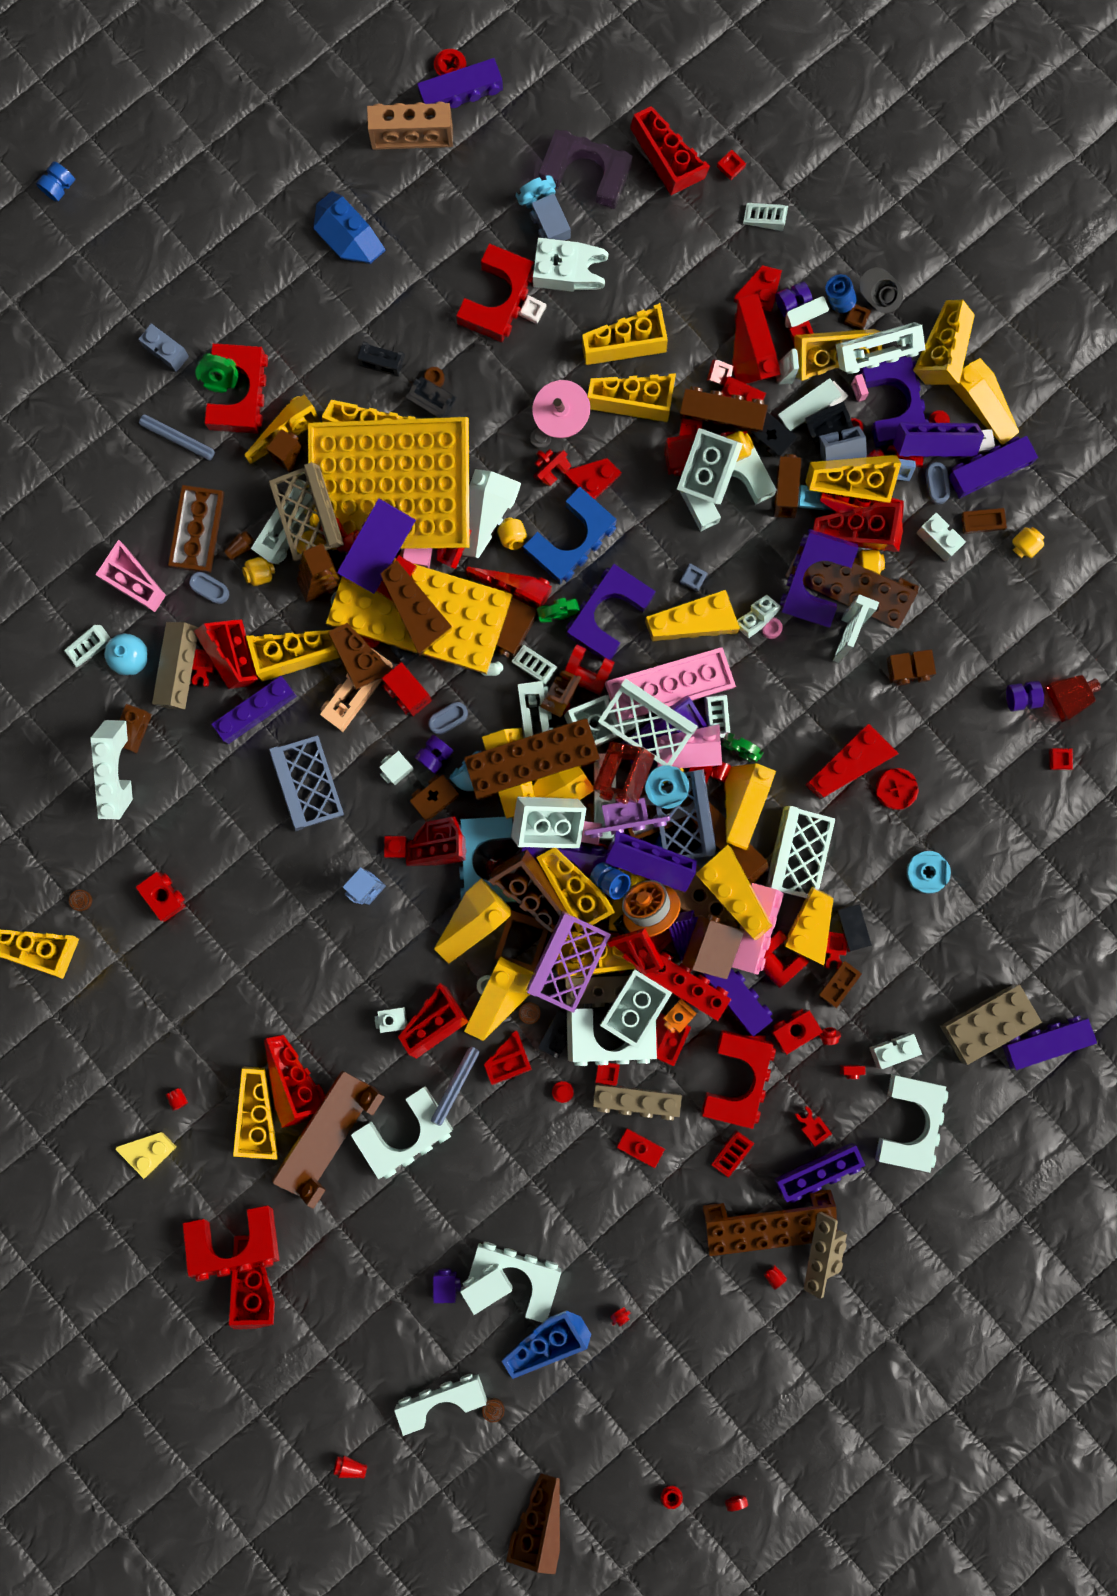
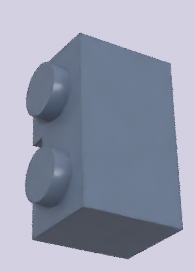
[530,193,571,241]
[138,324,189,372]
[819,426,867,461]

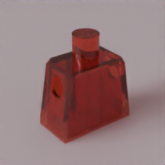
[1045,675,1101,722]

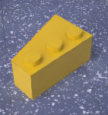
[784,887,834,965]

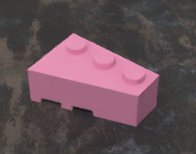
[96,540,166,612]
[656,724,722,768]

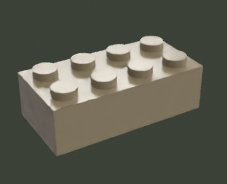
[940,984,1042,1065]

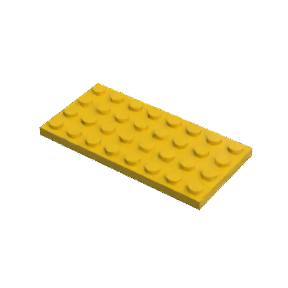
[326,558,512,674]

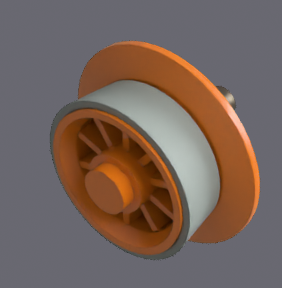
[622,880,680,937]

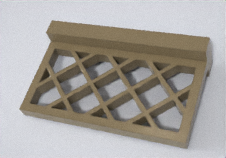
[269,462,344,561]

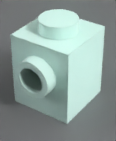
[379,751,414,785]
[375,1007,407,1033]

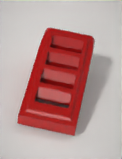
[711,1129,755,1178]

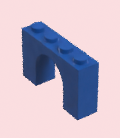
[523,487,617,584]

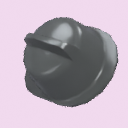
[859,267,904,313]

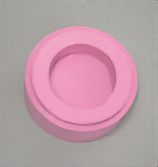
[761,617,783,639]

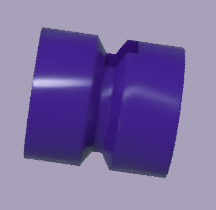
[775,281,813,318]
[1006,681,1044,712]
[414,734,454,774]

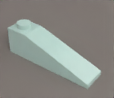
[462,469,521,558]

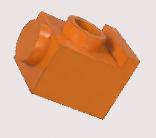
[663,999,697,1033]

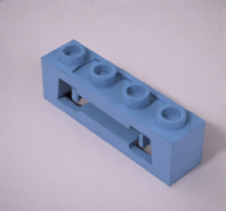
[343,867,386,905]

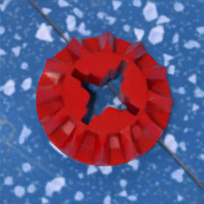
[434,49,467,76]

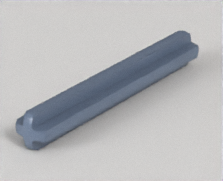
[139,414,215,460]
[431,1047,479,1126]

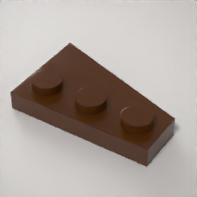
[328,623,392,690]

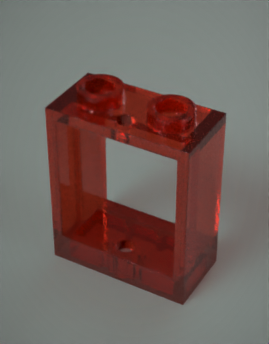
[593,742,655,804]

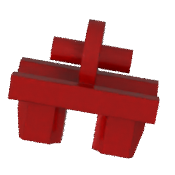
[533,449,571,487]

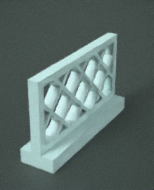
[833,595,879,663]
[598,678,698,766]
[765,806,835,898]

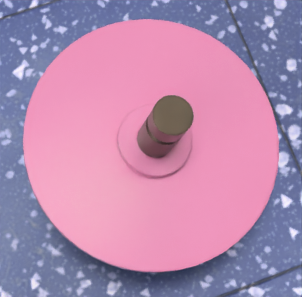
[533,380,590,438]

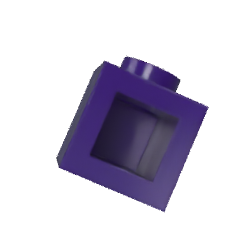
[433,1268,461,1303]

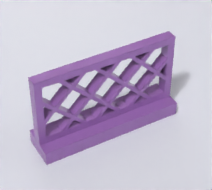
[526,911,611,1013]

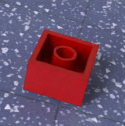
[382,662,432,716]

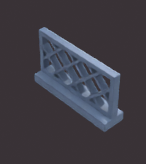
[269,736,344,831]
[656,769,717,859]

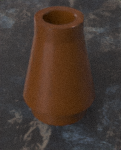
[224,531,255,560]

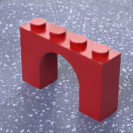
[456,243,534,342]
[205,343,268,434]
[701,1030,776,1129]
[183,1205,279,1281]

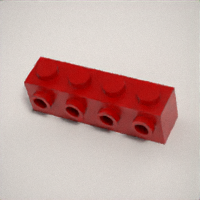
[644,951,731,1021]

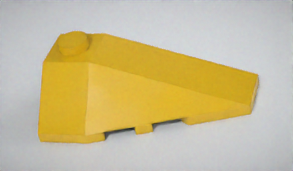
[724,763,776,850]
[512,766,595,819]
[434,878,511,964]
[556,932,636,980]

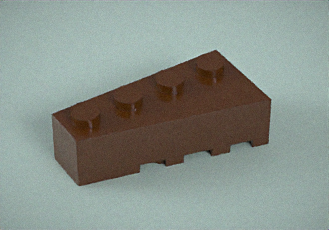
[680,386,768,433]
[297,543,341,602]
[380,560,452,657]
[690,802,769,885]
[488,849,574,933]

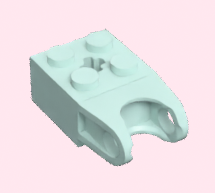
[533,238,609,292]
[564,695,646,747]

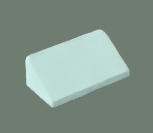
[785,296,829,328]

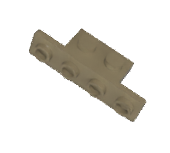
[804,1212,847,1299]

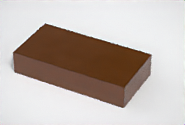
[961,508,1007,534]

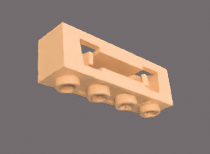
[320,648,393,732]

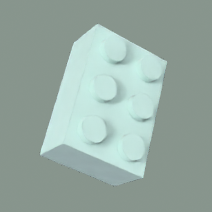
[677,428,743,504]
[511,797,586,848]
[600,969,672,1049]

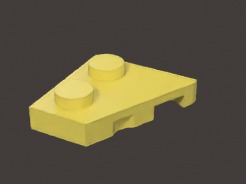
[116,1132,176,1179]

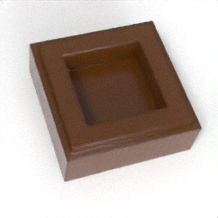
[844,304,871,330]

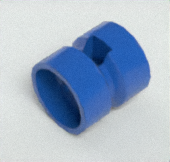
[36,161,75,202]
[825,274,856,313]
[590,862,631,900]

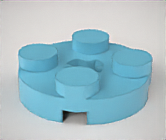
[515,175,556,208]
[645,765,689,809]
[906,851,951,894]

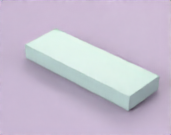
[778,378,842,431]

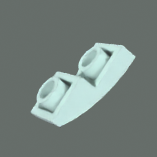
[737,595,781,638]

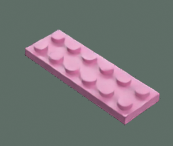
[605,647,736,723]

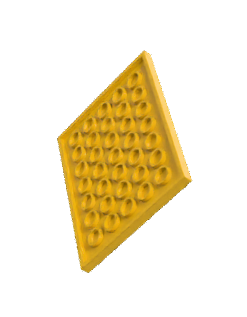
[308,417,469,550]

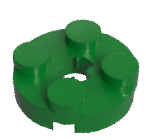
[195,353,238,393]
[537,598,580,623]
[721,732,764,763]

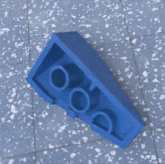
[502,1311,591,1379]

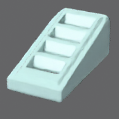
[743,203,788,231]
[776,349,799,385]
[64,625,111,667]
[512,645,558,686]
[704,694,730,738]

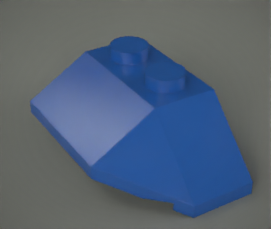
[313,191,386,264]

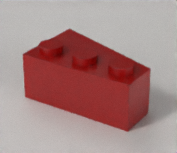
[194,619,258,689]
[398,983,469,1059]

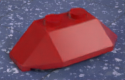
[406,817,466,866]

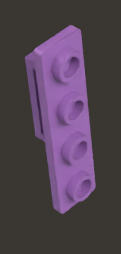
[584,798,670,838]

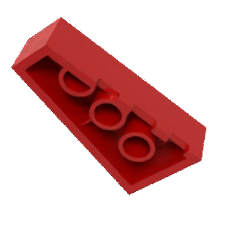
[630,106,710,195]
[806,724,899,799]

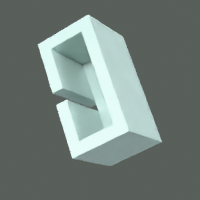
[916,513,966,562]
[869,1033,922,1069]
[460,1264,512,1315]

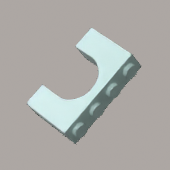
[679,447,777,532]
[91,720,133,819]
[567,1008,657,1066]
[875,1074,948,1173]
[351,1086,453,1179]
[463,1242,561,1323]

